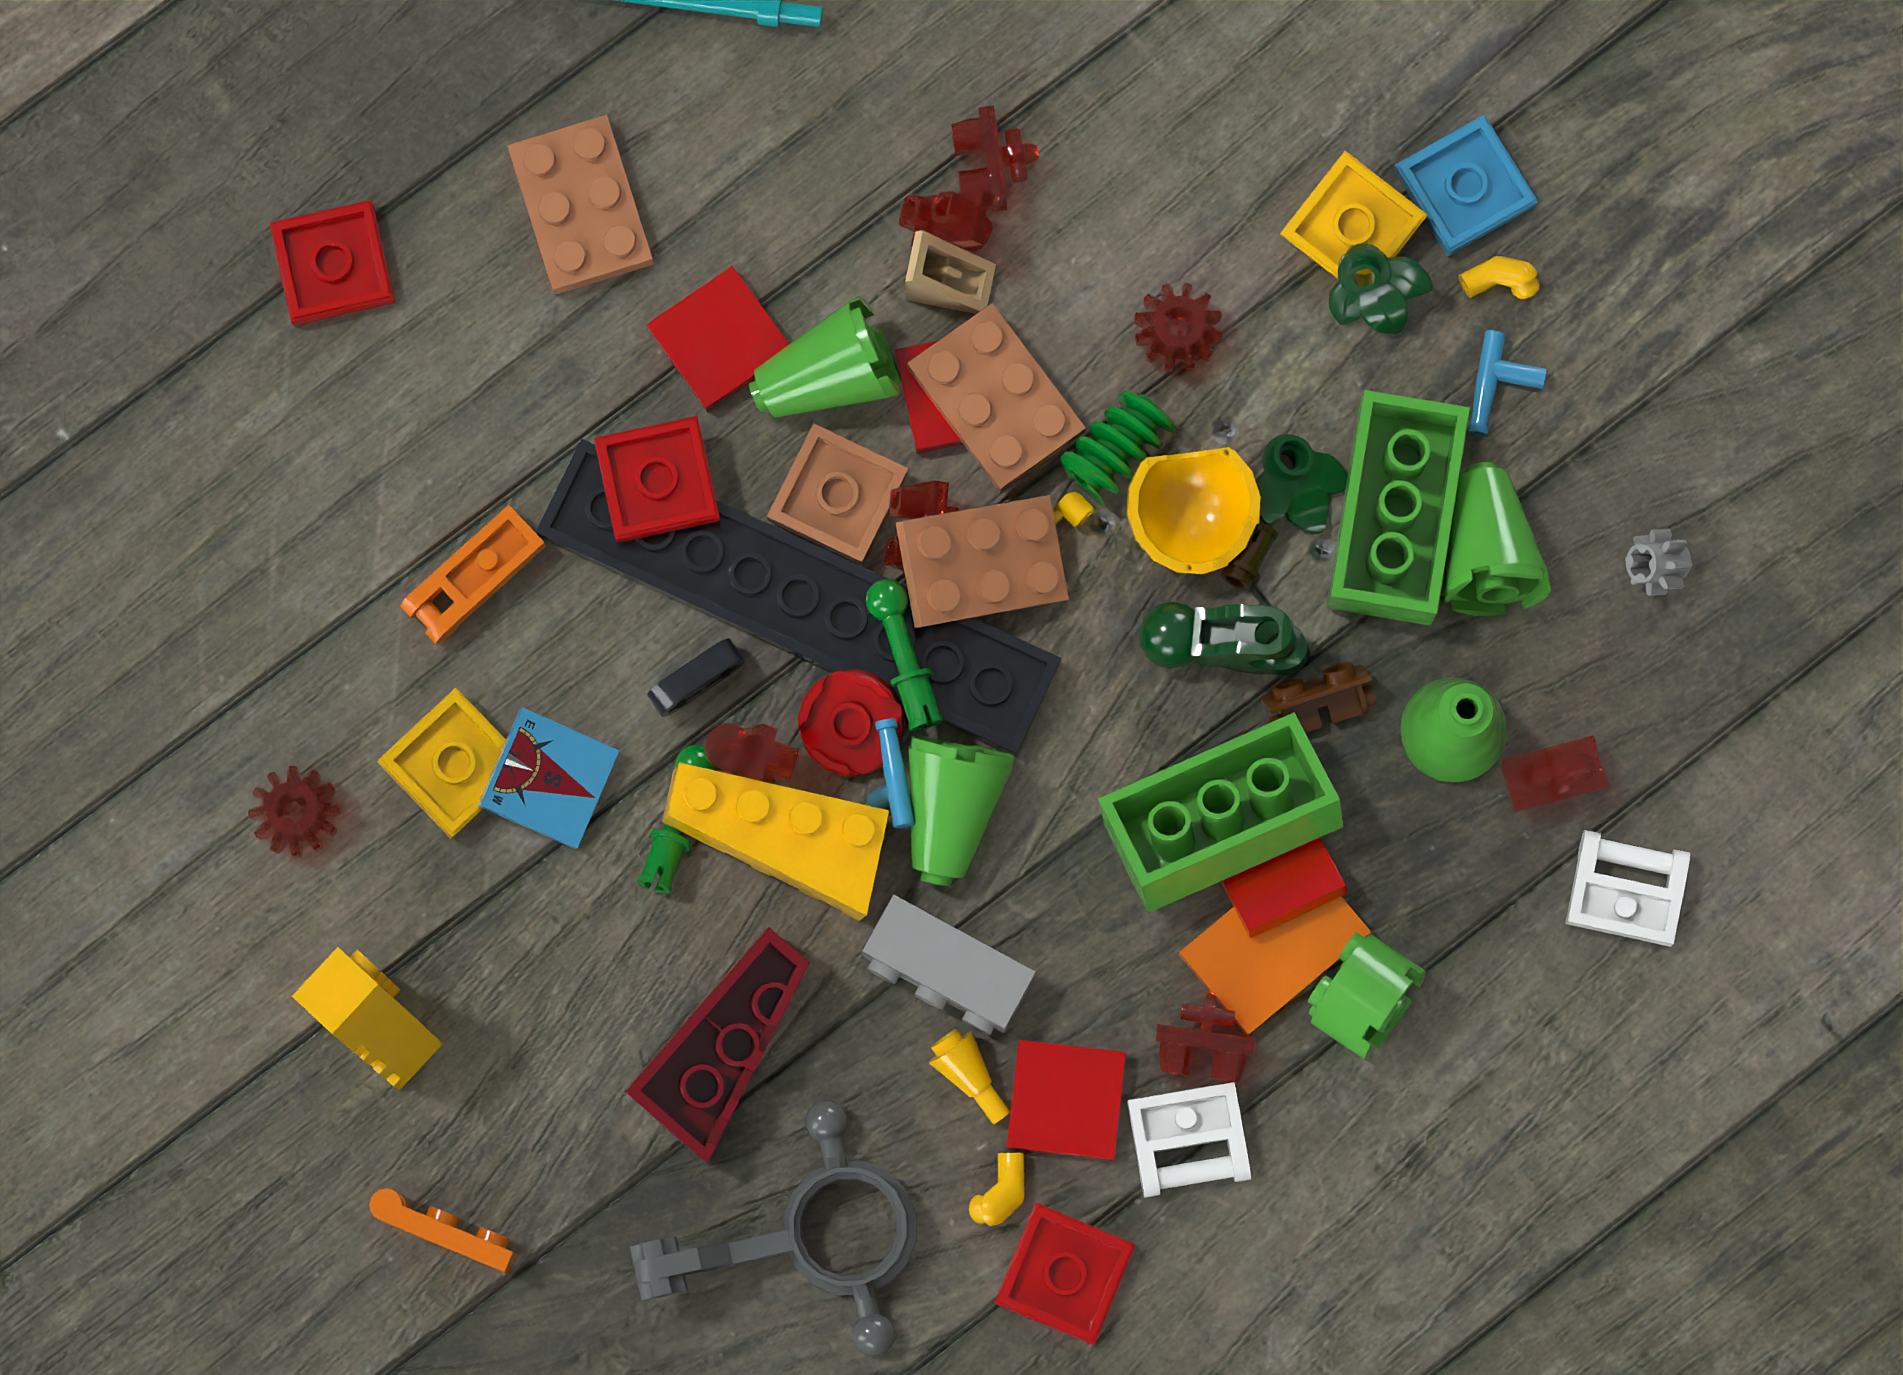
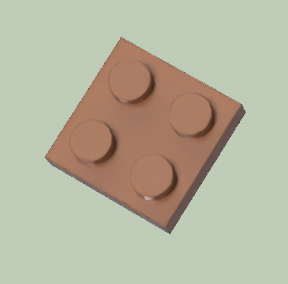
[767,423,909,566]

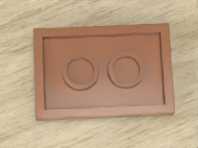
[507,115,654,295]
[907,303,1086,493]
[896,495,1069,628]

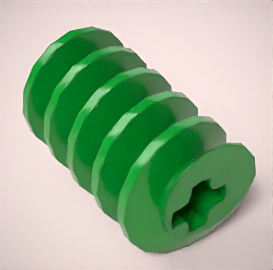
[1060,391,1178,506]

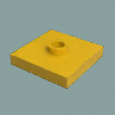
[1280,151,1428,280]
[377,688,506,839]

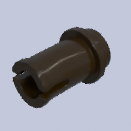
[1221,521,1278,590]

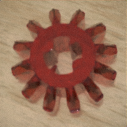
[1134,283,1223,372]
[248,766,342,858]

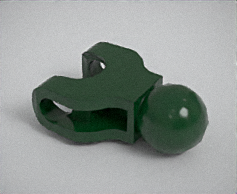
[1139,602,1309,675]

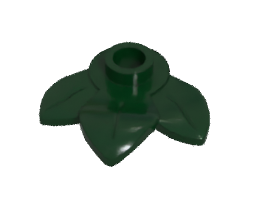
[1329,243,1433,334]
[1255,434,1347,534]

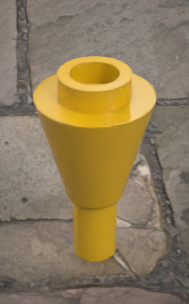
[928,1029,1010,1124]

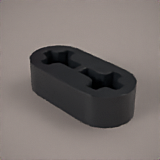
[647,638,746,717]

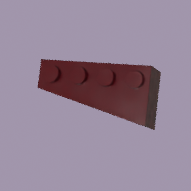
[624,927,810,1163]

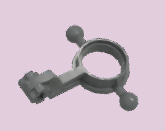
[629,1100,917,1356]

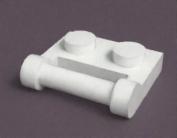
[1565,830,1690,947]
[1127,1082,1251,1198]

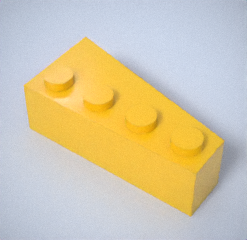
[662,763,889,921]
[292,947,443,1091]

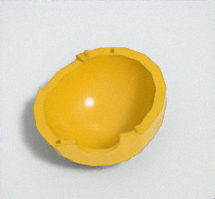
[1126,447,1261,574]

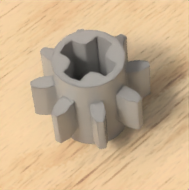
[1625,529,1692,596]

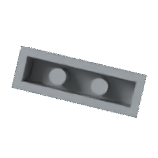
[862,894,1036,1036]

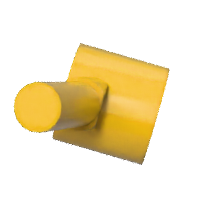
[1053,492,1094,529]

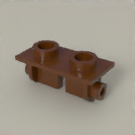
[1260,662,1377,733]

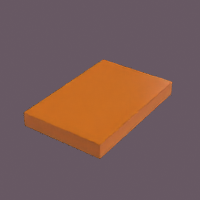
[1178,896,1371,1036]

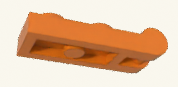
[400,505,546,645]
[369,1188,518,1275]

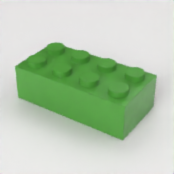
[1326,390,1470,626]
[1098,712,1343,913]

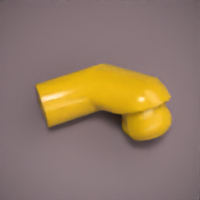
[1458,256,1540,299]
[969,1153,1024,1226]

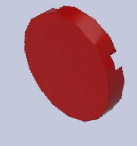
[797,669,905,776]

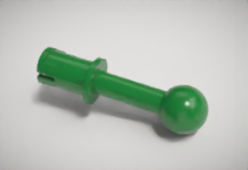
[866,579,943,732]
[637,745,717,894]

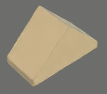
[905,231,996,314]

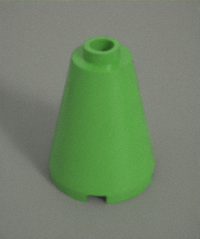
[749,296,902,418]
[1444,462,1551,616]
[1401,677,1507,783]
[908,735,1014,886]

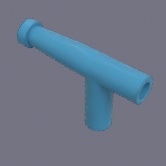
[1467,330,1546,437]
[867,719,915,828]

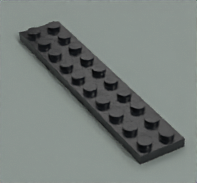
[536,439,1062,757]

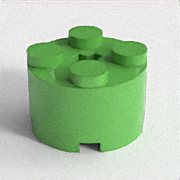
[1308,932,1426,1061]

